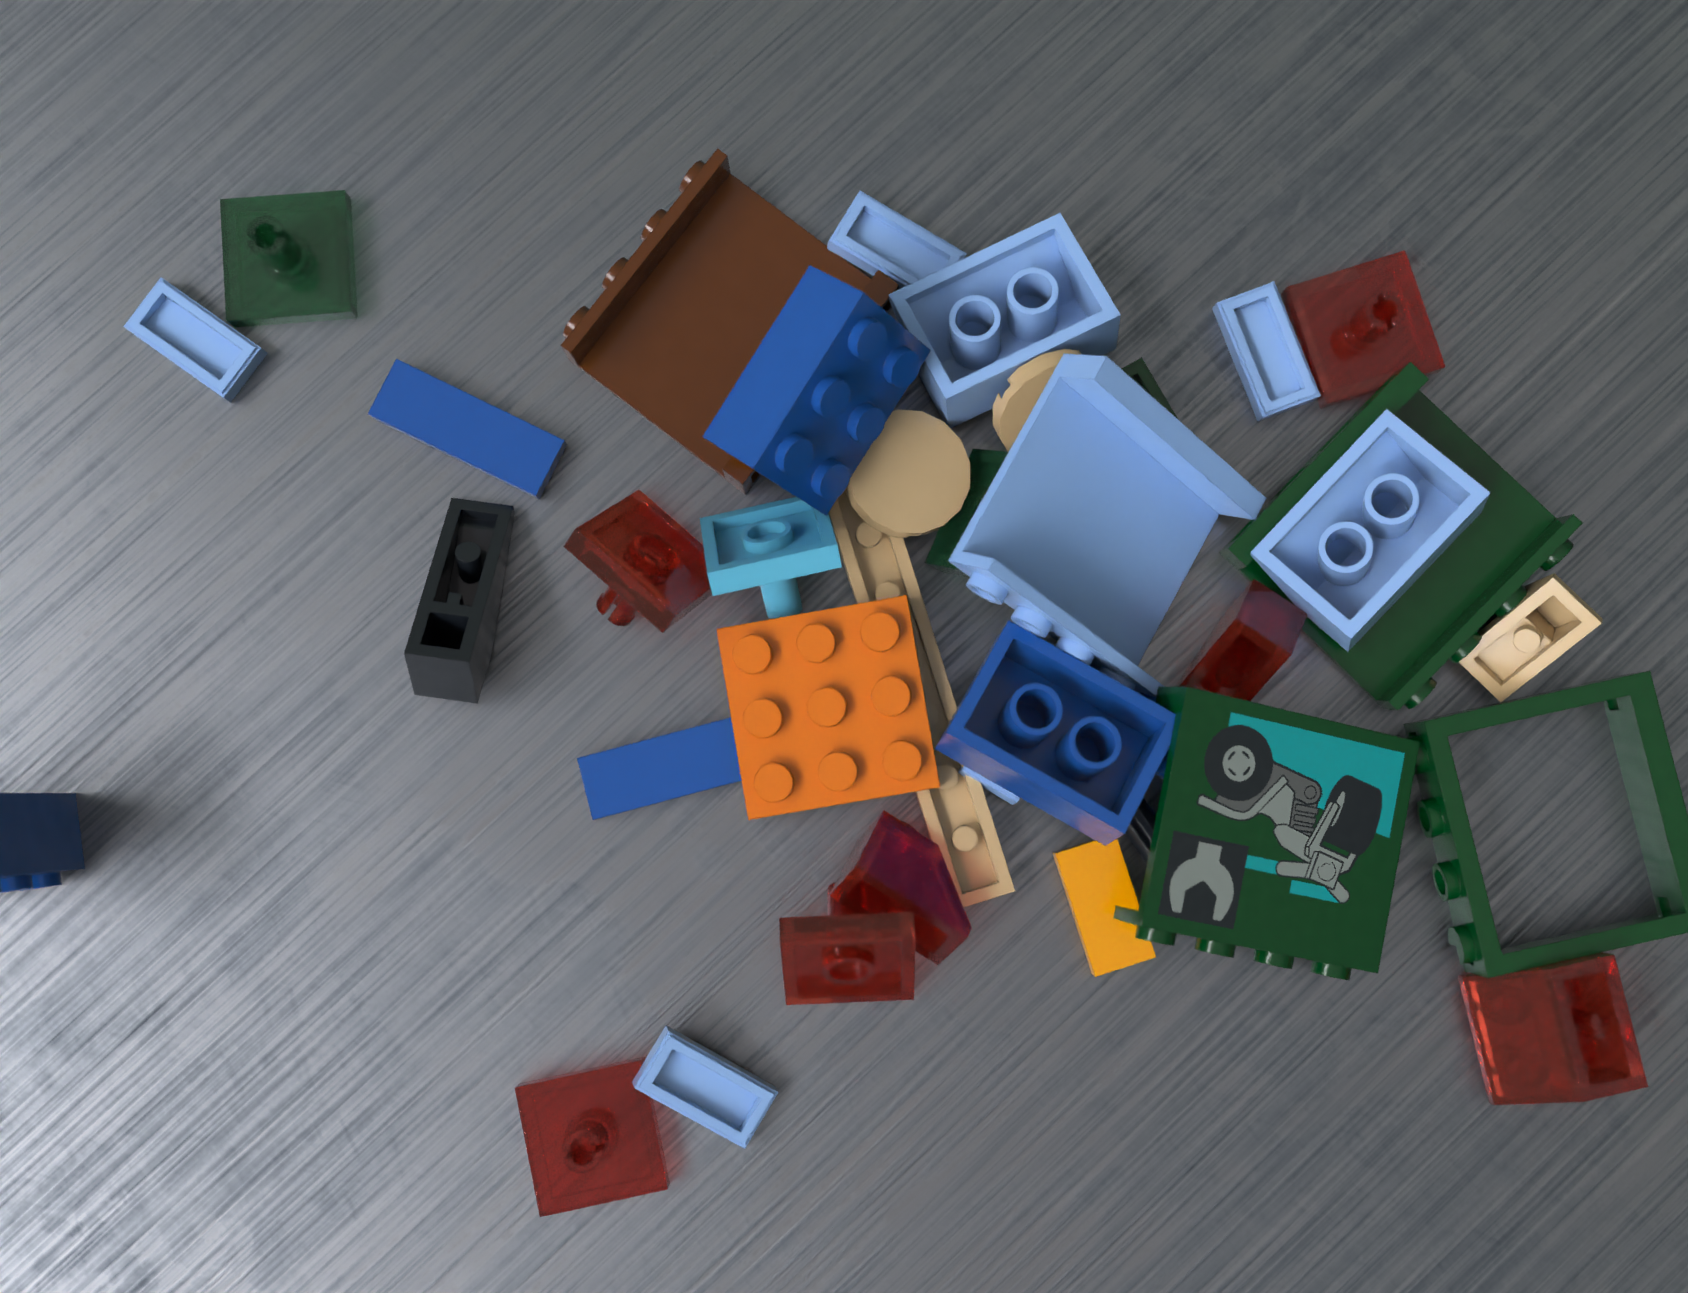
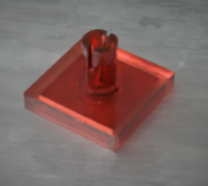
[1281,250,1445,409]
[564,490,712,633]
[779,881,916,1005]
[515,1056,670,1217]

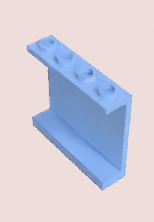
[948,353,1267,697]

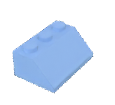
[889,213,1121,428]
[1250,409,1490,652]

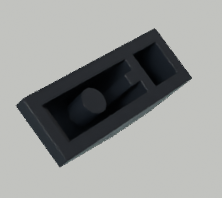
[404,498,515,704]

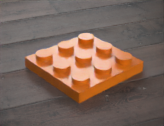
[716,595,941,820]

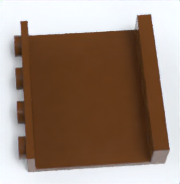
[560,148,899,495]

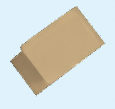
[1459,573,1603,702]

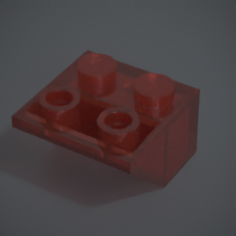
[1458,952,1648,1105]

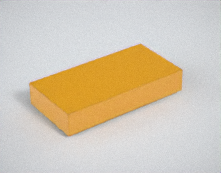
[1053,839,1156,977]

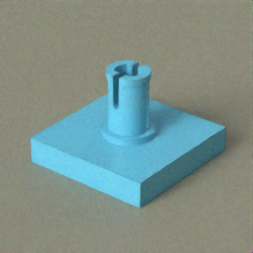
[700,497,842,619]

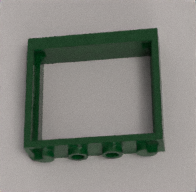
[1404,671,1688,978]

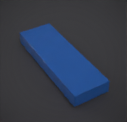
[368,359,568,500]
[577,717,742,820]

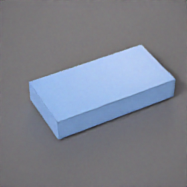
[827,190,967,290]
[123,277,268,403]
[1212,281,1321,422]
[632,1025,778,1149]

